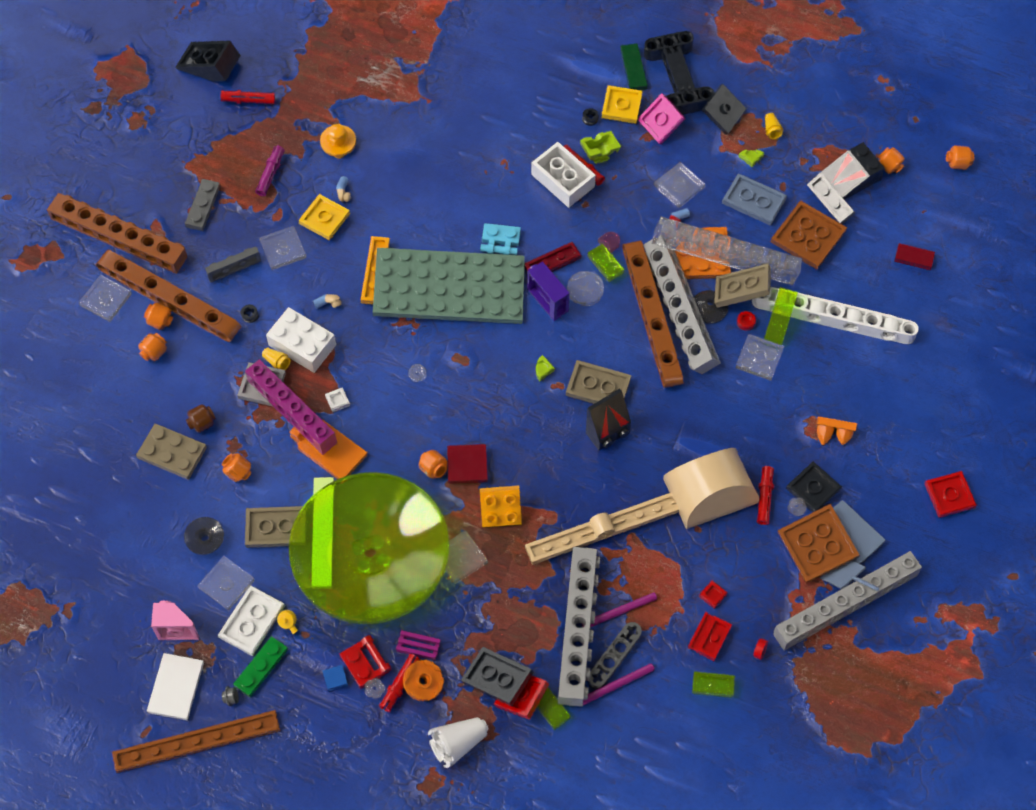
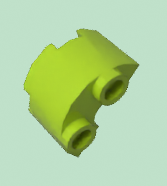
[580,131,621,164]

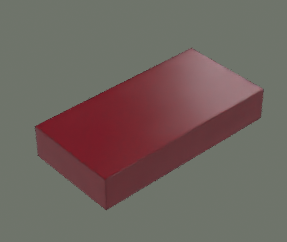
[894,243,935,270]

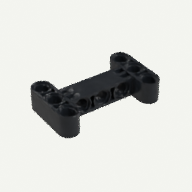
[644,31,714,115]

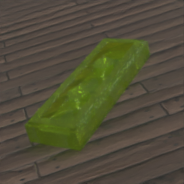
[763,287,798,346]

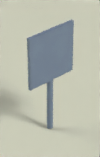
[820,561,879,591]

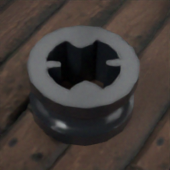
[582,108,598,126]
[241,304,259,323]

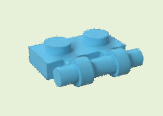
[480,223,521,255]

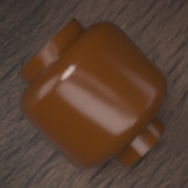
[185,404,216,433]

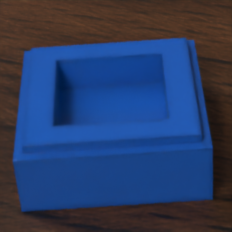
[322,665,348,691]

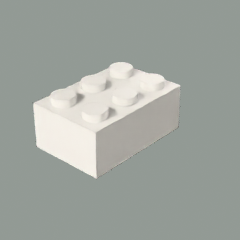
[531,142,596,208]
[266,307,336,373]

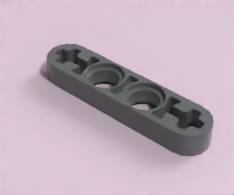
[588,622,642,689]

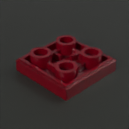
[447,444,487,484]

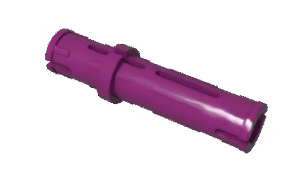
[255,145,285,197]

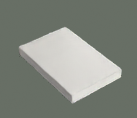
[218,585,285,656]
[147,653,204,721]

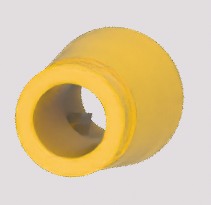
[765,113,783,139]
[262,347,291,370]

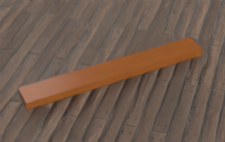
[112,710,280,773]

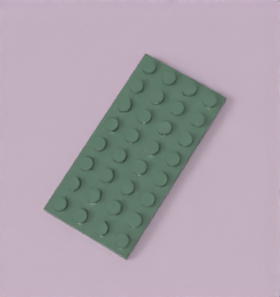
[373,248,524,324]

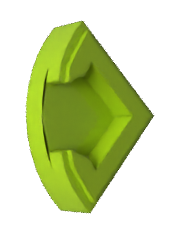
[739,150,764,167]
[536,355,554,381]

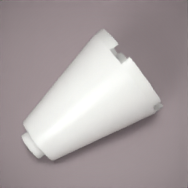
[428,717,488,768]

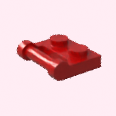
[340,635,392,689]

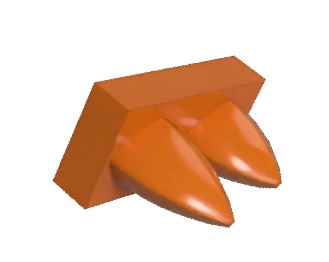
[816,416,857,445]

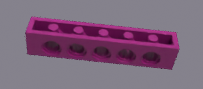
[245,359,337,455]

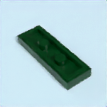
[620,43,647,90]

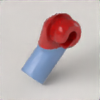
[668,208,690,229]

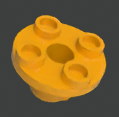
[320,124,356,159]

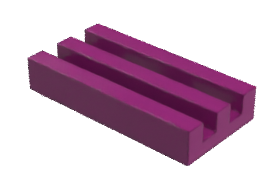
[396,630,441,661]

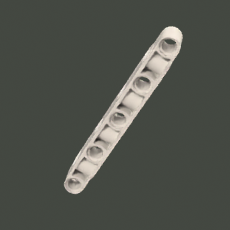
[752,287,918,344]

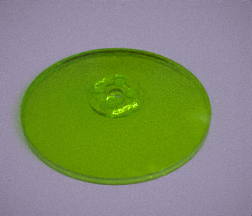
[289,472,449,624]

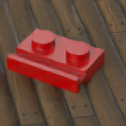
[688,612,732,661]

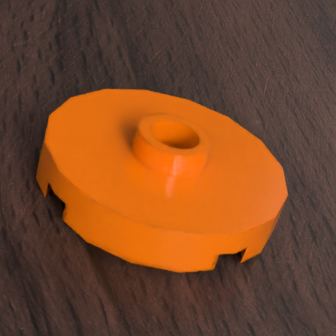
[403,660,444,701]

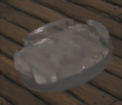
[567,271,604,306]

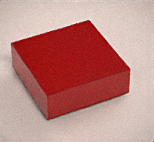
[699,580,728,609]

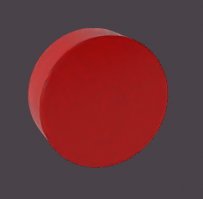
[737,311,756,331]
[753,638,768,660]

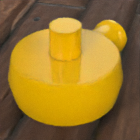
[277,610,298,634]

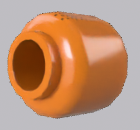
[946,145,974,170]
[878,147,905,174]
[144,302,173,330]
[138,333,167,361]
[419,450,448,479]
[222,453,251,482]

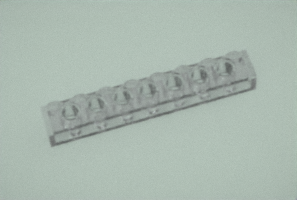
[652,216,802,285]

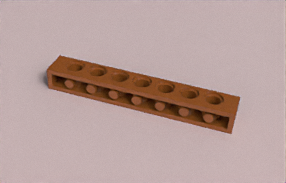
[47,193,188,274]

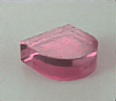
[598,232,620,254]

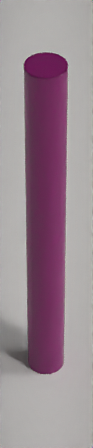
[581,592,657,627]
[583,663,654,705]

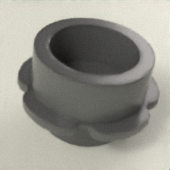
[222,686,239,706]

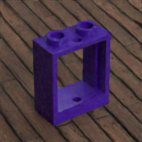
[527,261,570,321]

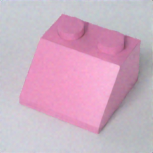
[151,601,199,640]

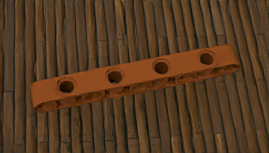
[622,240,683,388]
[96,250,241,342]

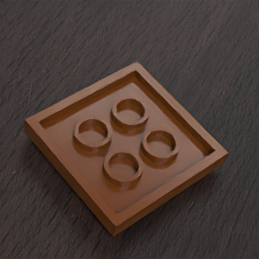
[770,200,847,270]
[778,504,859,584]

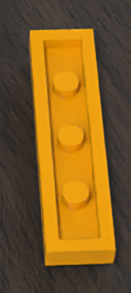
[361,236,390,305]

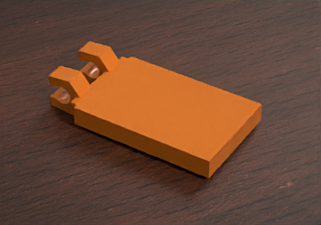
[289,420,367,483]

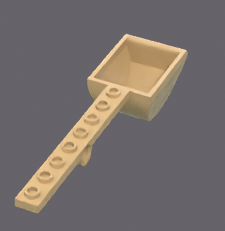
[525,448,759,565]

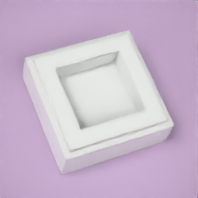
[325,387,350,413]

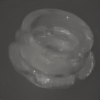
[408,364,427,382]
[787,497,807,516]
[365,678,385,699]

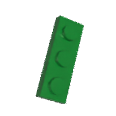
[233,636,288,698]

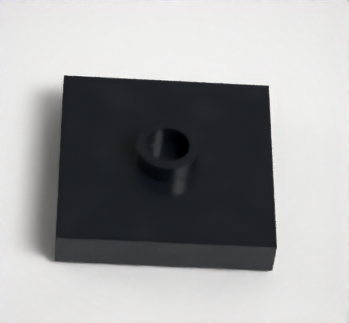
[702,84,747,135]
[786,461,842,512]

